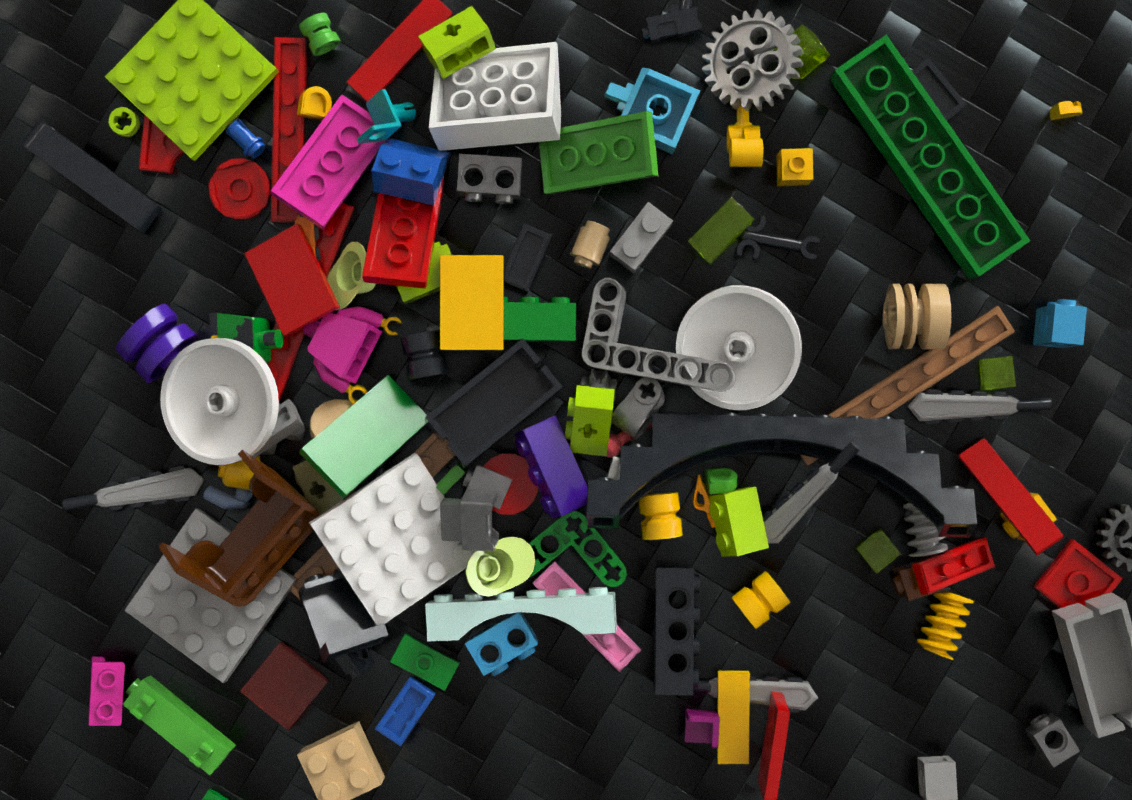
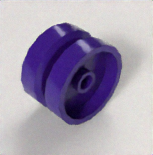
[116,304,198,383]

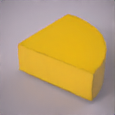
[1049,101,1082,120]

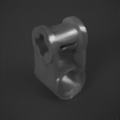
[611,377,665,440]

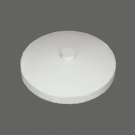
[676,285,802,410]
[160,338,279,465]

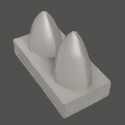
[252,399,305,458]

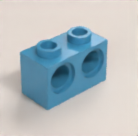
[465,612,538,676]

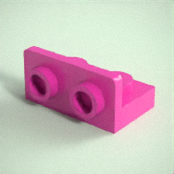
[88,657,125,726]

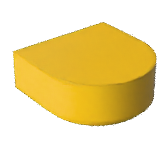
[297,86,332,121]

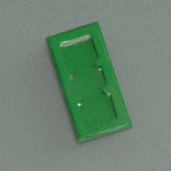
[390,633,460,691]

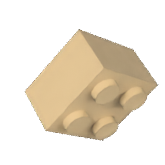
[297,721,385,800]

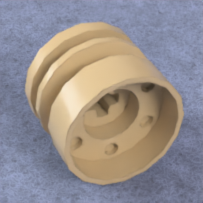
[883,284,951,349]

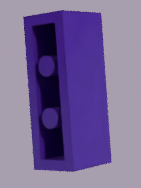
[514,415,588,519]

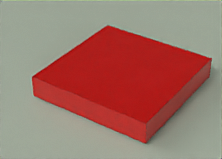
[1033,539,1123,609]

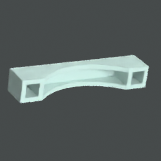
[425,587,617,642]

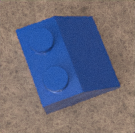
[372,139,450,205]

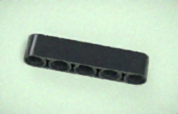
[21,119,162,233]

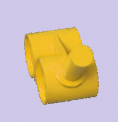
[726,103,763,167]

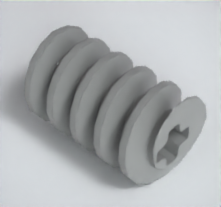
[903,502,948,557]

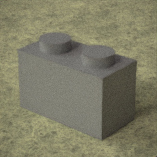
[609,202,673,274]

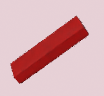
[912,537,995,595]

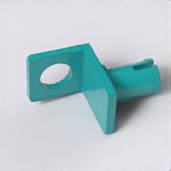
[357,89,416,144]

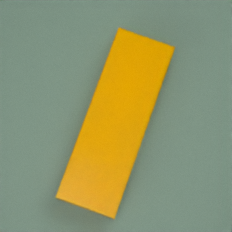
[717,671,750,764]

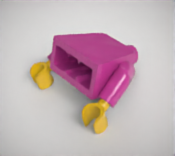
[303,306,402,404]

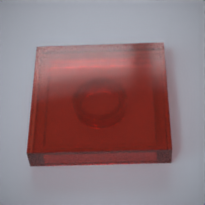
[240,642,329,730]

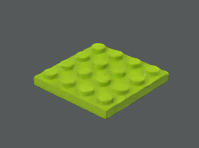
[105,0,279,161]

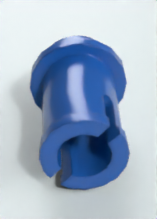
[226,119,266,159]

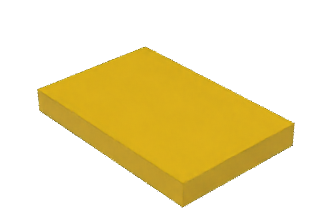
[440,255,504,350]

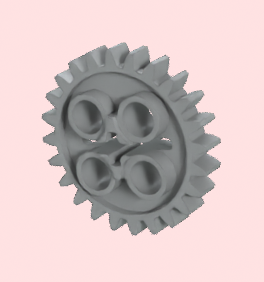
[702,9,804,112]

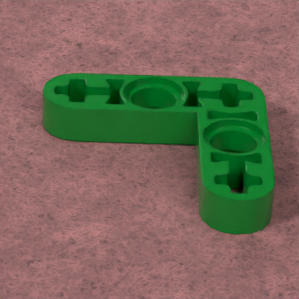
[529,510,627,587]

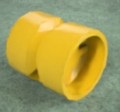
[639,492,683,540]
[731,571,790,629]

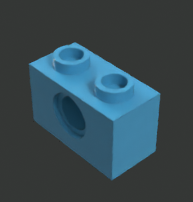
[1033,299,1087,348]

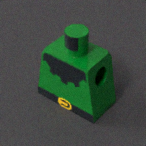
[209,313,284,364]

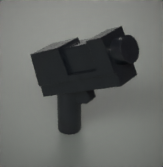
[641,0,702,44]

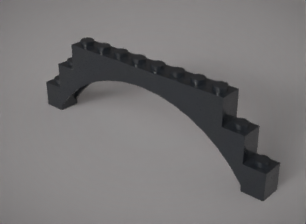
[587,411,977,537]

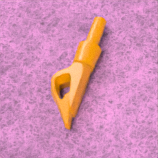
[692,474,716,529]

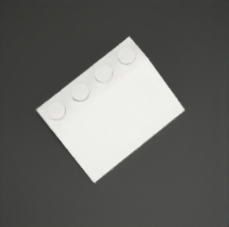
[429,42,561,151]

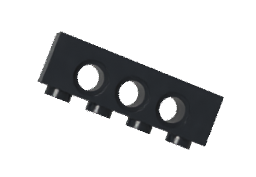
[654,568,700,696]

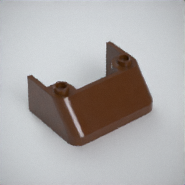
[158,450,320,607]

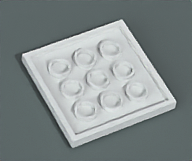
[309,453,475,626]

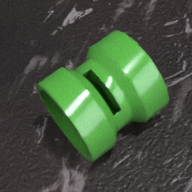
[299,12,341,56]

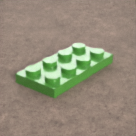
[539,111,659,194]

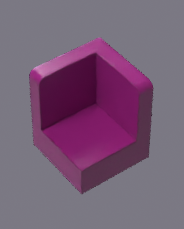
[684,709,720,748]

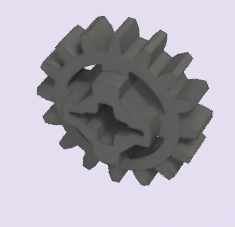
[1096,504,1132,572]

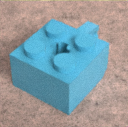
[605,68,700,155]

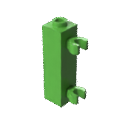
[123,675,236,775]

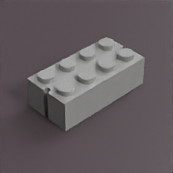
[1052,592,1132,738]

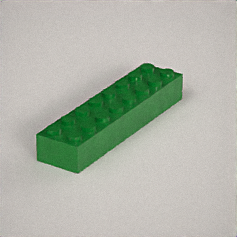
[829,34,1030,280]

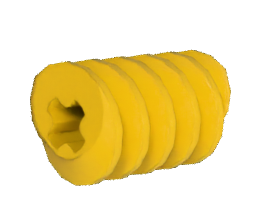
[917,590,974,660]

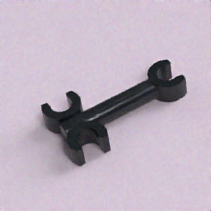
[736,213,820,261]

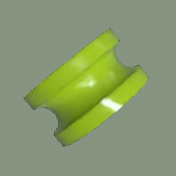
[109,107,140,137]

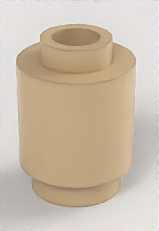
[571,221,610,269]

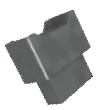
[440,491,499,552]

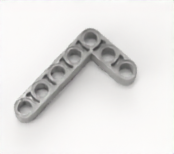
[582,278,736,392]

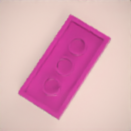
[271,95,390,229]

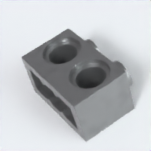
[457,154,522,204]

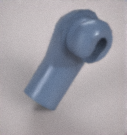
[203,486,252,509]

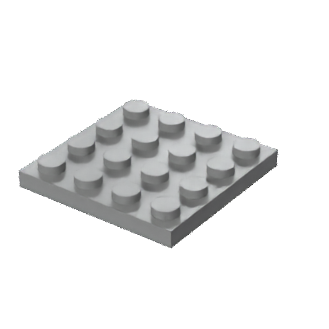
[125,508,297,683]

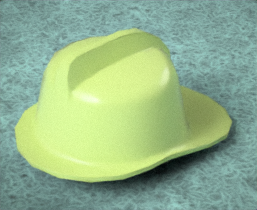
[327,242,376,311]
[465,536,535,597]

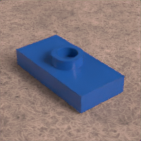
[375,676,436,747]

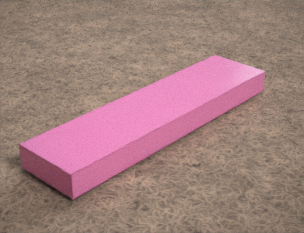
[532,561,641,672]

